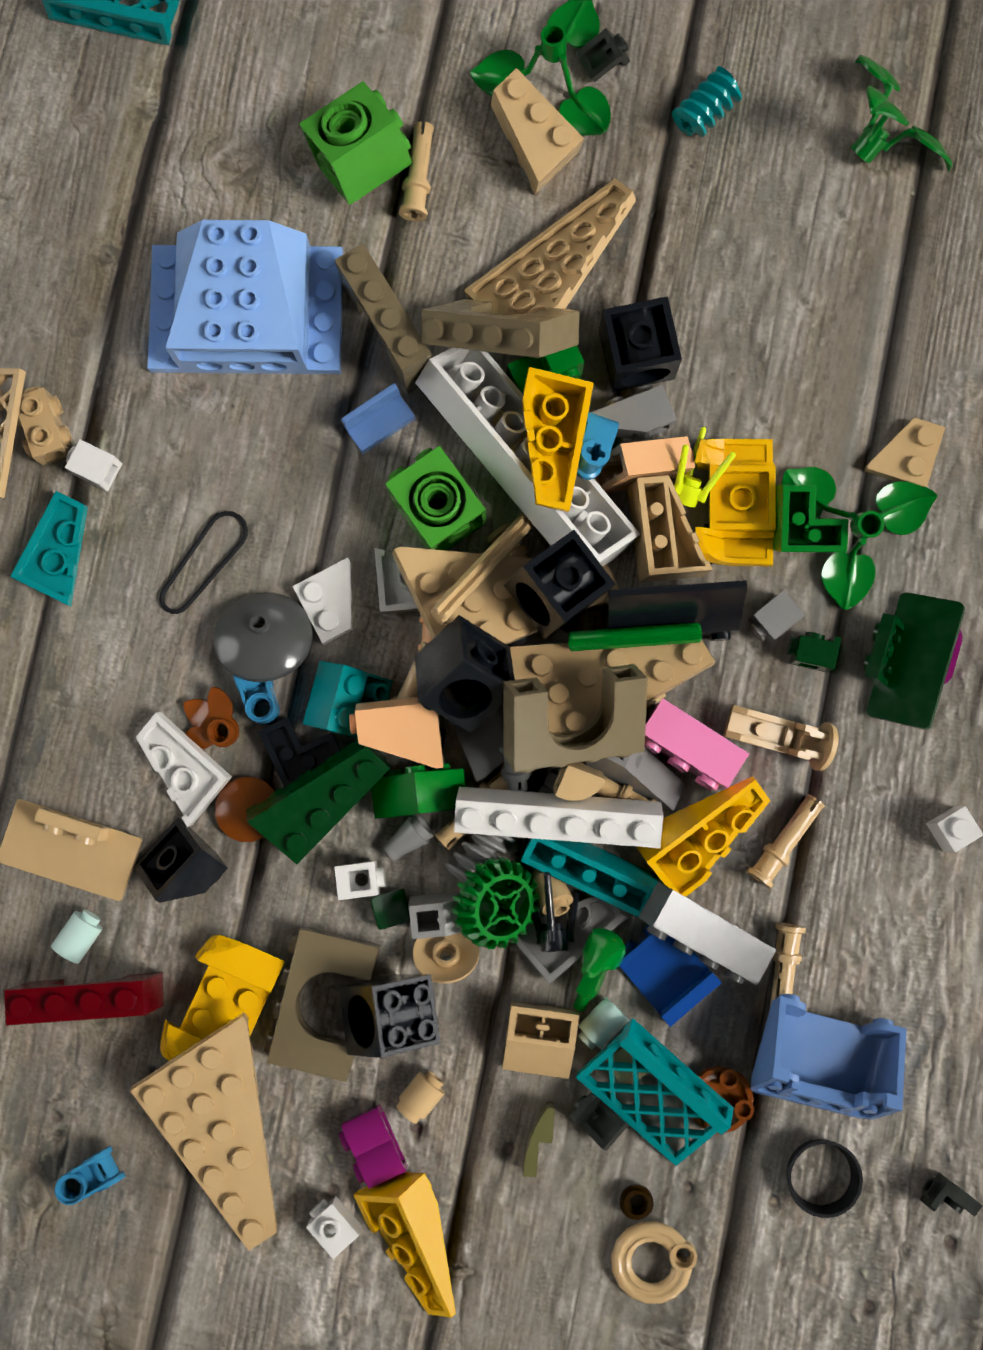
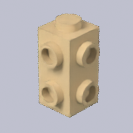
[17,387,73,466]

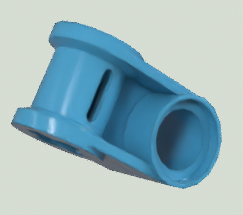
[577,412,619,480]
[233,675,280,726]
[54,1145,126,1205]

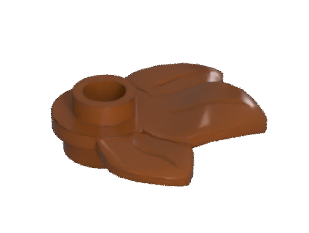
[183,686,239,749]

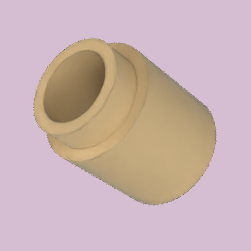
[531,869,573,917]
[396,1071,445,1124]

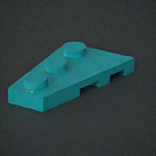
[10,491,88,607]

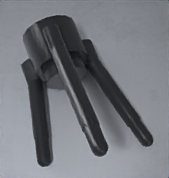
[532,872,580,952]

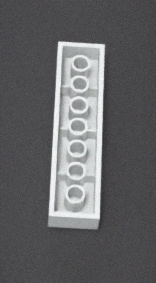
[415,347,640,567]

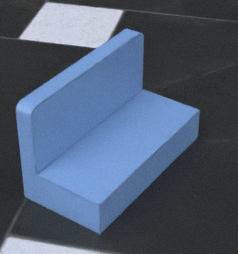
[341,383,415,454]

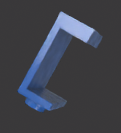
[620,924,722,1027]

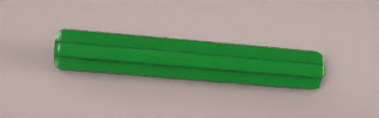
[568,623,702,651]

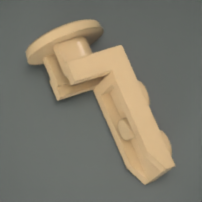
[723,704,839,771]

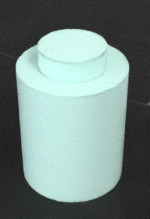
[51,909,103,964]
[578,997,630,1050]

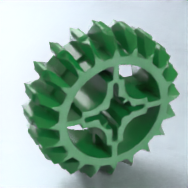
[451,857,540,950]

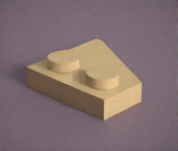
[864,417,945,487]

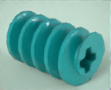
[672,66,742,137]

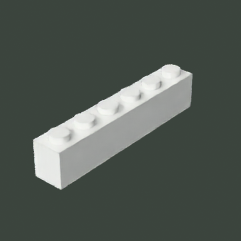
[454,787,663,848]

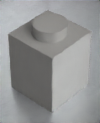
[748,590,805,644]

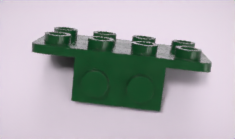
[864,592,965,730]

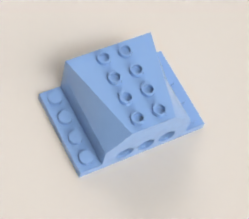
[148,220,344,374]

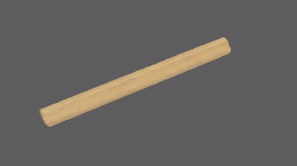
[430,512,534,623]

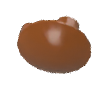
[215,777,276,842]
[688,1066,754,1135]

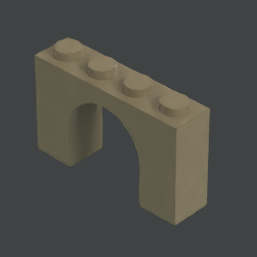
[335,243,432,393]
[421,299,579,358]
[503,664,647,773]
[264,927,381,1082]

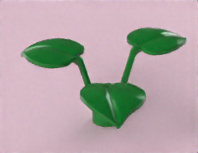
[470,0,611,136]
[851,54,953,171]
[781,467,937,610]

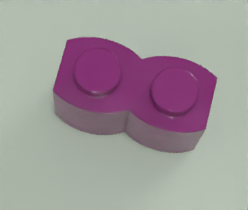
[339,1104,408,1189]

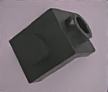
[569,1093,629,1151]

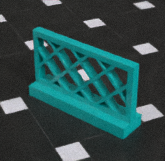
[42,0,180,46]
[576,1018,734,1166]

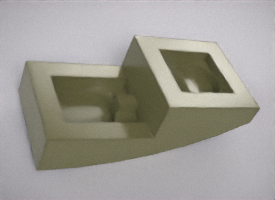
[522,1102,555,1177]

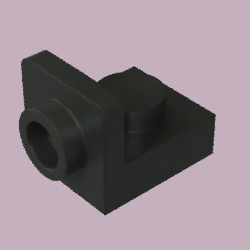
[576,28,631,82]
[920,1172,983,1217]

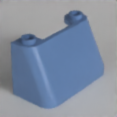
[750,994,907,1119]

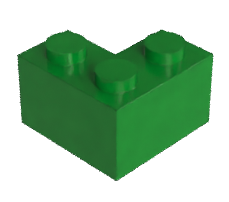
[507,345,584,394]
[773,485,849,552]
[371,763,466,819]

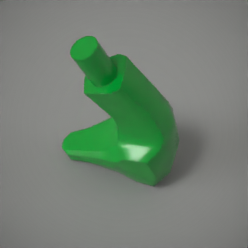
[573,928,625,1012]

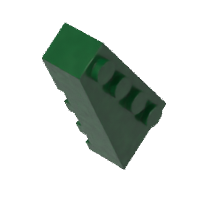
[246,739,390,865]

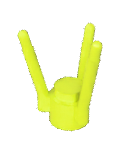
[674,427,736,508]

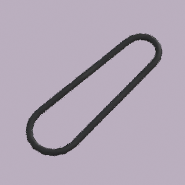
[159,511,248,614]

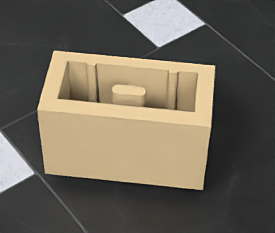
[502,1001,579,1079]

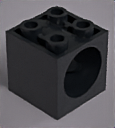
[599,296,682,392]
[504,529,616,639]
[415,615,515,732]
[338,974,441,1058]

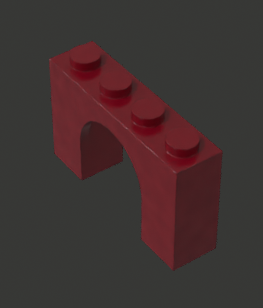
[4,972,164,1026]

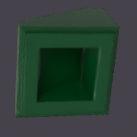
[370,888,410,930]

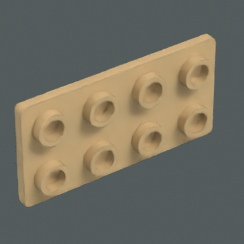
[0,799,142,901]

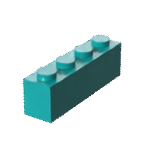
[521,838,659,917]

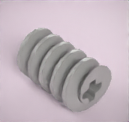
[445,834,517,883]

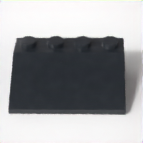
[602,580,747,641]

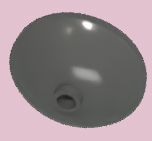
[213,592,313,682]

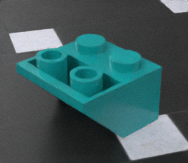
[303,661,393,739]

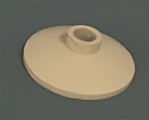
[413,933,480,983]

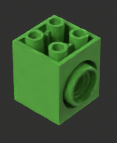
[299,81,412,206]
[385,445,487,551]

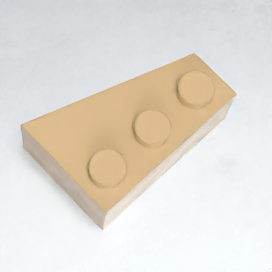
[491,68,584,195]
[627,475,713,583]

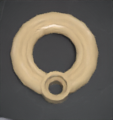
[611,1221,697,1304]

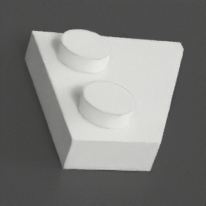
[292,558,352,645]

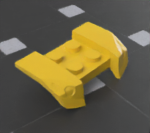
[695,439,776,567]
[160,935,285,1061]

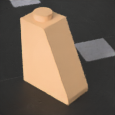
[594,436,695,494]
[349,697,443,768]

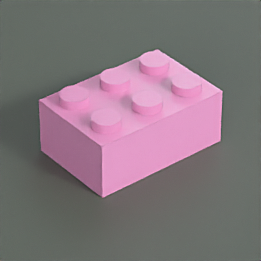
[645,698,749,791]

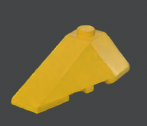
[522,367,594,512]
[636,776,770,897]
[353,1172,456,1318]

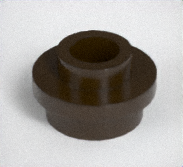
[619,1184,654,1220]

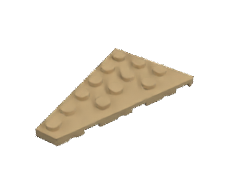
[464,179,636,315]
[392,547,619,645]
[510,640,715,735]
[130,1012,278,1251]

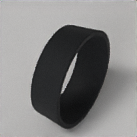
[787,1139,863,1218]

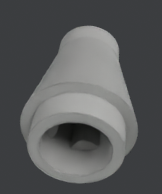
[383,814,434,861]

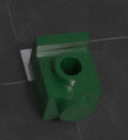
[787,632,842,673]

